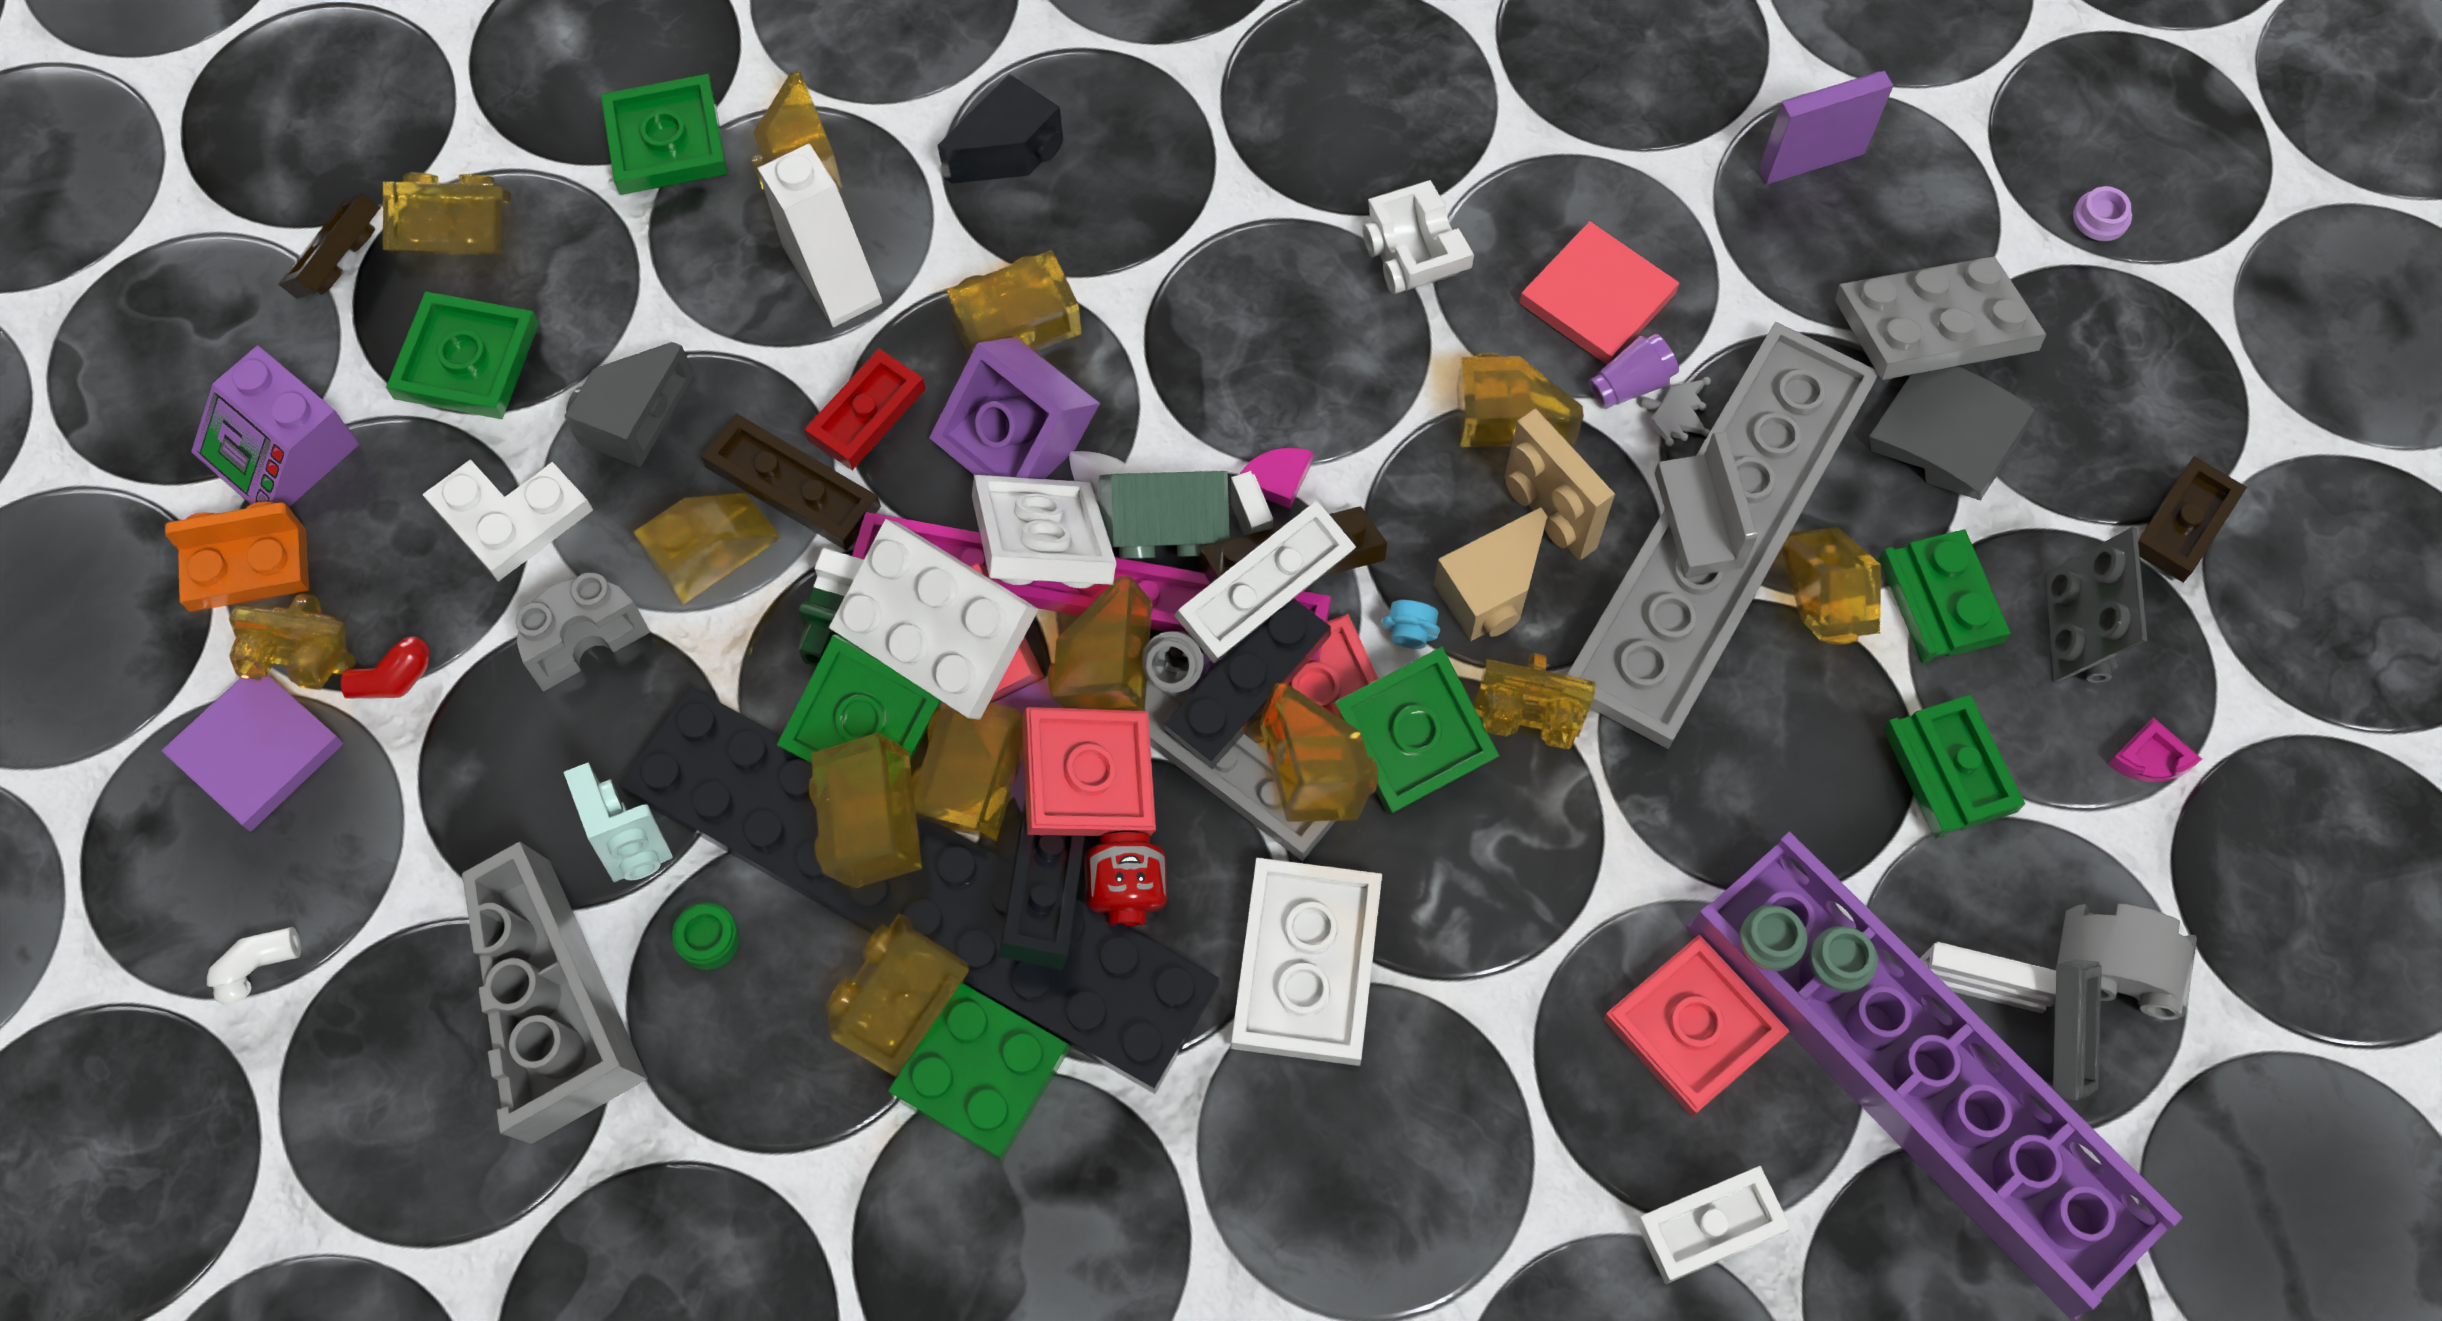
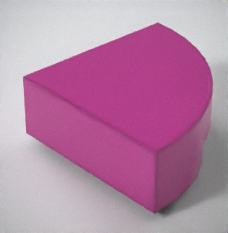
[1239,448,1313,508]
[2108,717,2202,782]

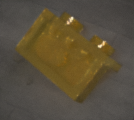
[383,173,511,255]
[825,913,969,1077]

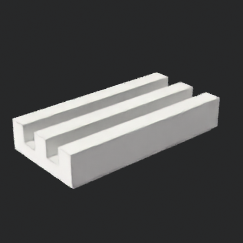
[1920,942,2056,1013]

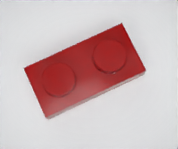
[804,349,926,471]

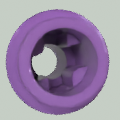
[1588,334,1679,409]

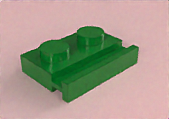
[1879,529,2011,663]
[1883,694,2025,839]

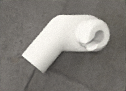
[207,927,301,1004]

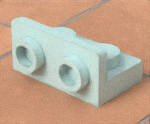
[564,762,673,882]

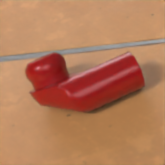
[341,637,430,699]

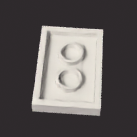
[972,475,1116,588]
[829,519,1039,720]
[1231,858,1382,1066]

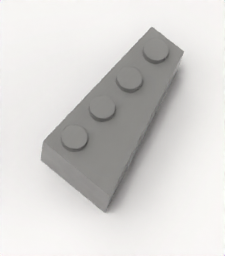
[462,841,648,1144]

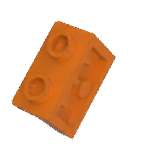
[165,502,309,612]

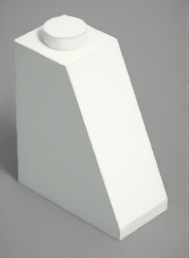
[758,143,882,328]

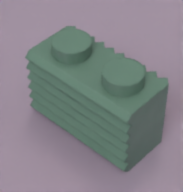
[1098,471,1230,558]

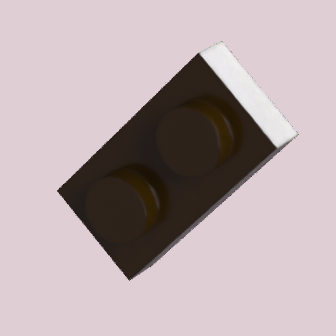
[278,193,380,299]
[2138,456,2247,583]

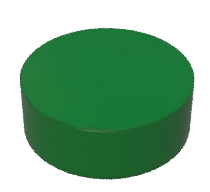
[672,903,740,970]

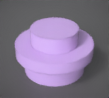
[2073,186,2132,241]

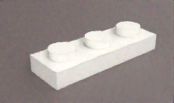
[1174,500,1356,663]

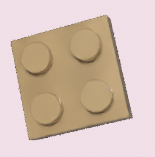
[1504,408,1615,561]

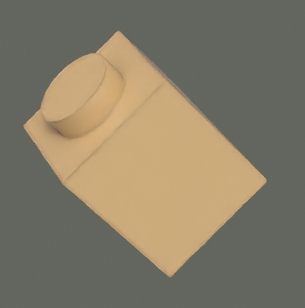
[1433,507,1548,642]

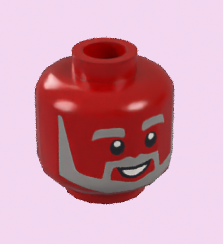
[1085,832,1168,927]

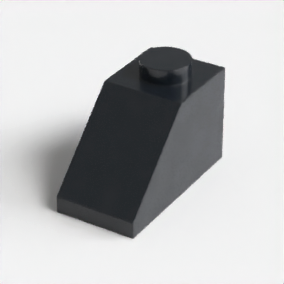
[937,74,1063,184]

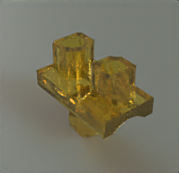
[228,594,356,690]
[1472,652,1595,749]

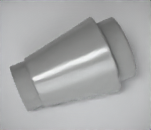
[1142,631,1203,692]

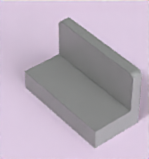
[1654,431,1757,578]

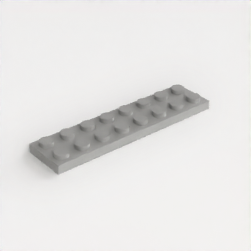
[1560,321,1878,749]

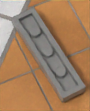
[1110,670,1342,861]

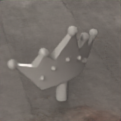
[1641,377,1711,446]

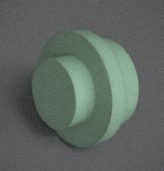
[1739,905,1807,971]
[1809,926,1878,992]

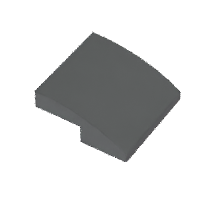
[1869,366,2035,501]

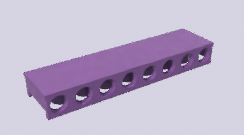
[1686,831,2183,1321]

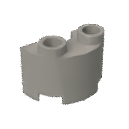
[515,573,651,692]
[2057,904,2197,1019]

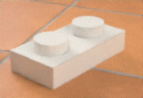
[1636,1166,1792,1284]

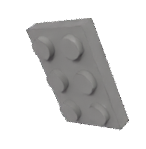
[1835,256,2046,380]

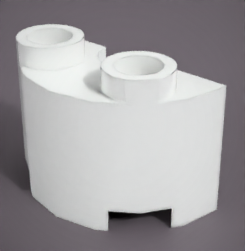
[1362,180,1474,295]

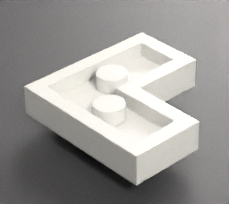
[422,459,593,582]

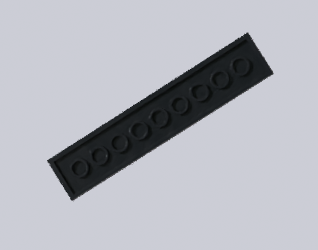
[619,686,1219,1094]

